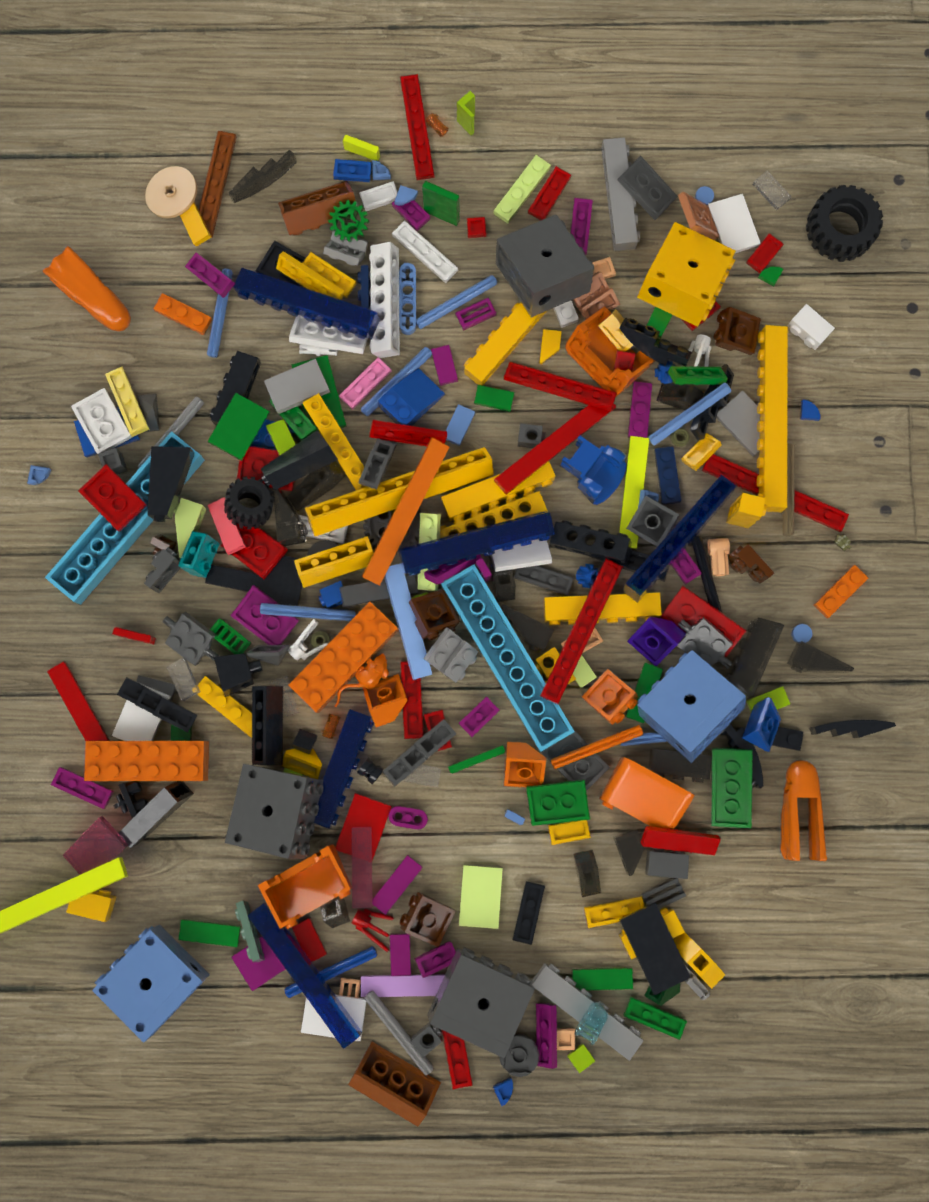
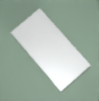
[359,181,398,211]

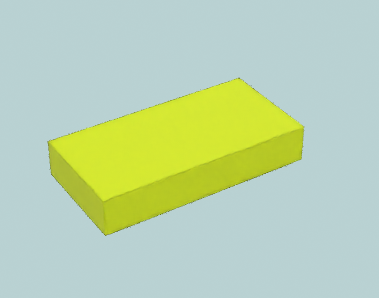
[343,135,380,161]

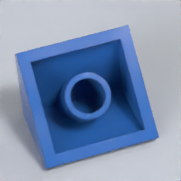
[742,697,781,752]

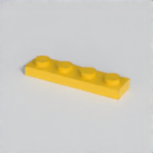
[276,251,345,308]
[193,676,252,738]

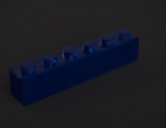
[314,709,374,829]

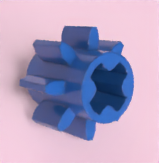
[655,360,675,384]
[576,564,599,588]

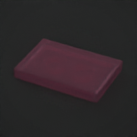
[63,816,128,875]

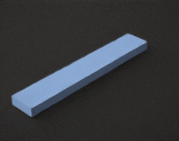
[384,563,433,680]

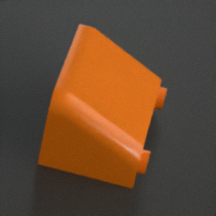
[566,306,655,397]
[599,757,695,829]
[258,844,352,929]

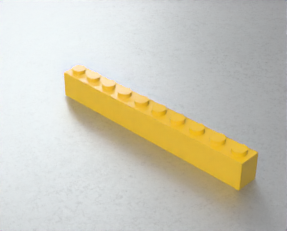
[756,325,788,513]
[305,447,494,537]

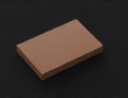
[678,192,719,240]

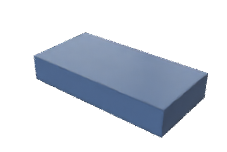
[446,404,475,446]

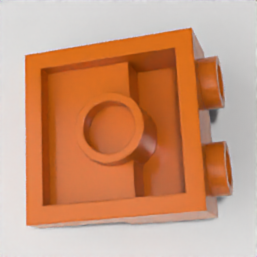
[582,669,638,725]

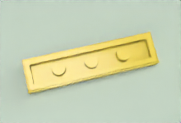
[105,367,150,437]

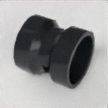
[357,757,384,785]

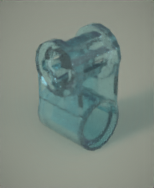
[574,1002,608,1045]

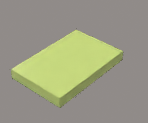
[459,865,503,929]

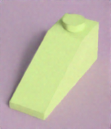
[174,498,207,558]

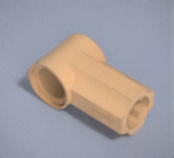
[707,538,730,576]

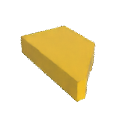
[539,329,562,364]

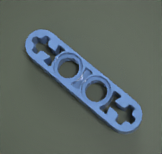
[399,263,416,335]

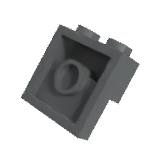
[144,547,181,593]

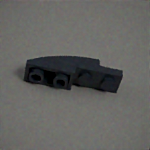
[620,318,692,366]
[720,724,764,789]

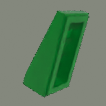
[210,618,251,654]

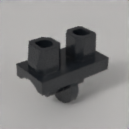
[113,781,148,818]

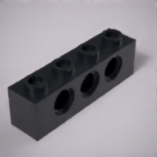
[550,520,632,565]

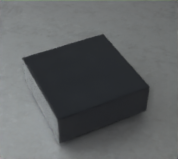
[292,729,318,754]

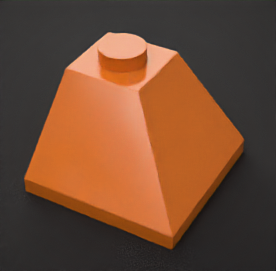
[362,674,407,727]
[504,742,546,787]

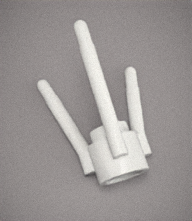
[679,334,711,367]
[288,619,328,661]

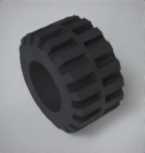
[224,476,274,529]

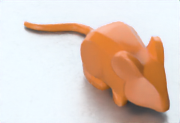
[335,653,389,707]

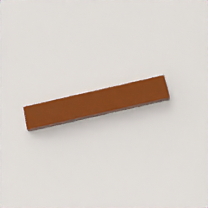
[199,131,237,238]

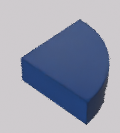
[800,400,821,421]
[493,1077,513,1106]

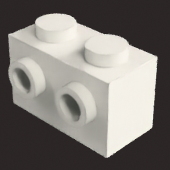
[788,304,835,350]

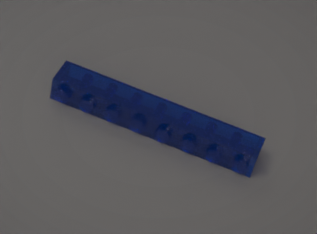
[233,268,380,340]
[623,475,736,603]
[398,511,555,576]
[248,902,362,1049]

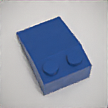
[378,368,445,426]

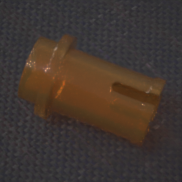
[426,113,449,137]
[321,714,341,740]

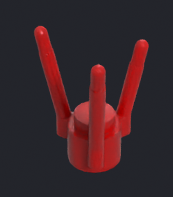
[352,908,394,952]

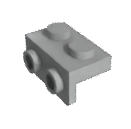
[323,231,368,266]

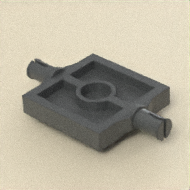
[163,612,219,666]
[677,617,733,669]

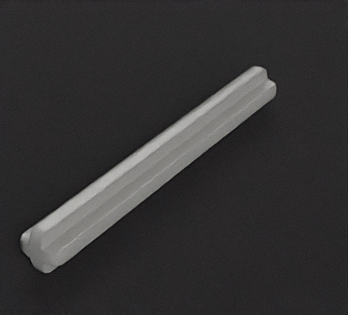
[138,396,204,468]
[365,991,433,1075]

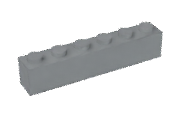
[601,138,640,251]
[531,963,643,1061]

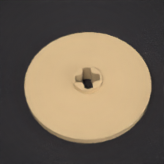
[145,166,197,218]

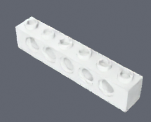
[369,242,400,358]

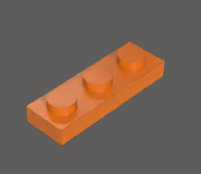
[153,293,212,335]
[814,565,868,618]

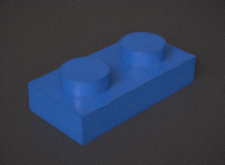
[333,159,372,183]

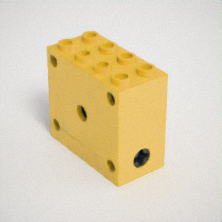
[637,222,736,327]

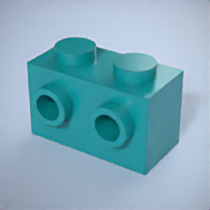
[178,531,220,578]

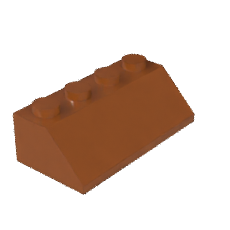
[278,181,358,235]
[348,1042,441,1127]

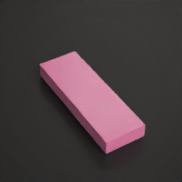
[339,357,392,410]

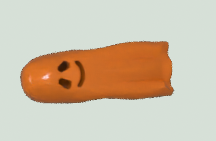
[43,246,131,332]
[780,760,827,861]

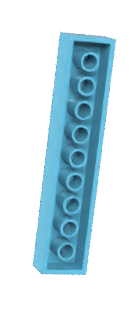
[45,431,205,605]
[441,564,575,752]

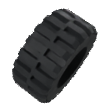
[806,185,883,262]

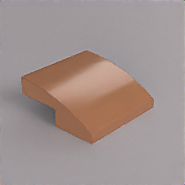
[573,271,620,320]

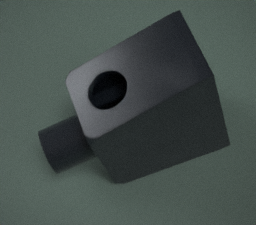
[214,654,263,697]

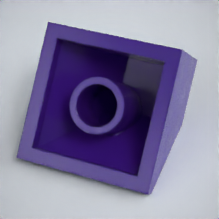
[627,616,686,666]

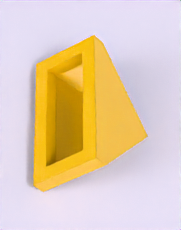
[282,748,322,779]

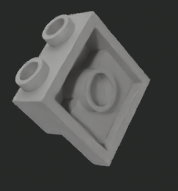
[423,627,478,683]

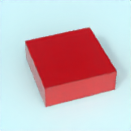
[467,217,486,238]
[614,350,636,372]

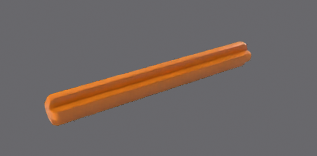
[551,725,643,769]

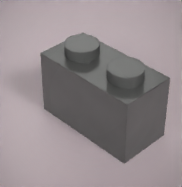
[645,848,689,879]

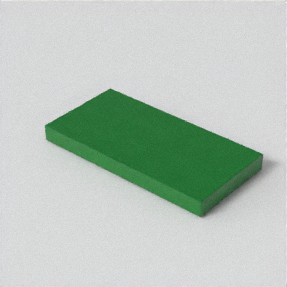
[291,355,347,433]
[711,747,753,829]

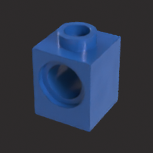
[318,581,344,609]

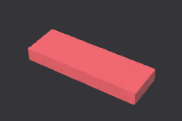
[208,497,246,555]

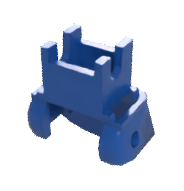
[560,436,627,505]

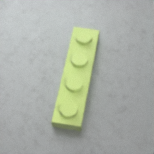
[493,155,551,224]
[418,513,441,591]

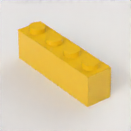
[294,536,373,588]

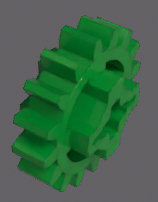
[328,200,370,243]

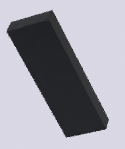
[205,565,264,592]
[512,881,545,945]

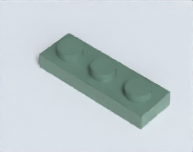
[235,901,265,962]

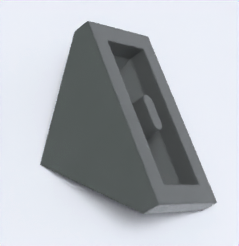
[137,394,159,432]
[247,644,290,666]

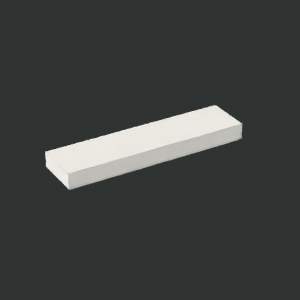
[392,220,458,283]

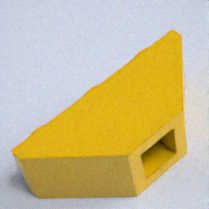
[673,933,725,989]

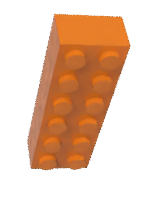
[288,602,399,713]
[84,741,209,781]

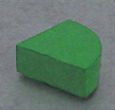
[758,267,783,287]

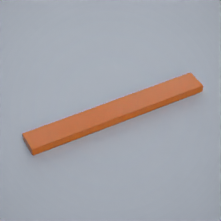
[362,438,449,586]

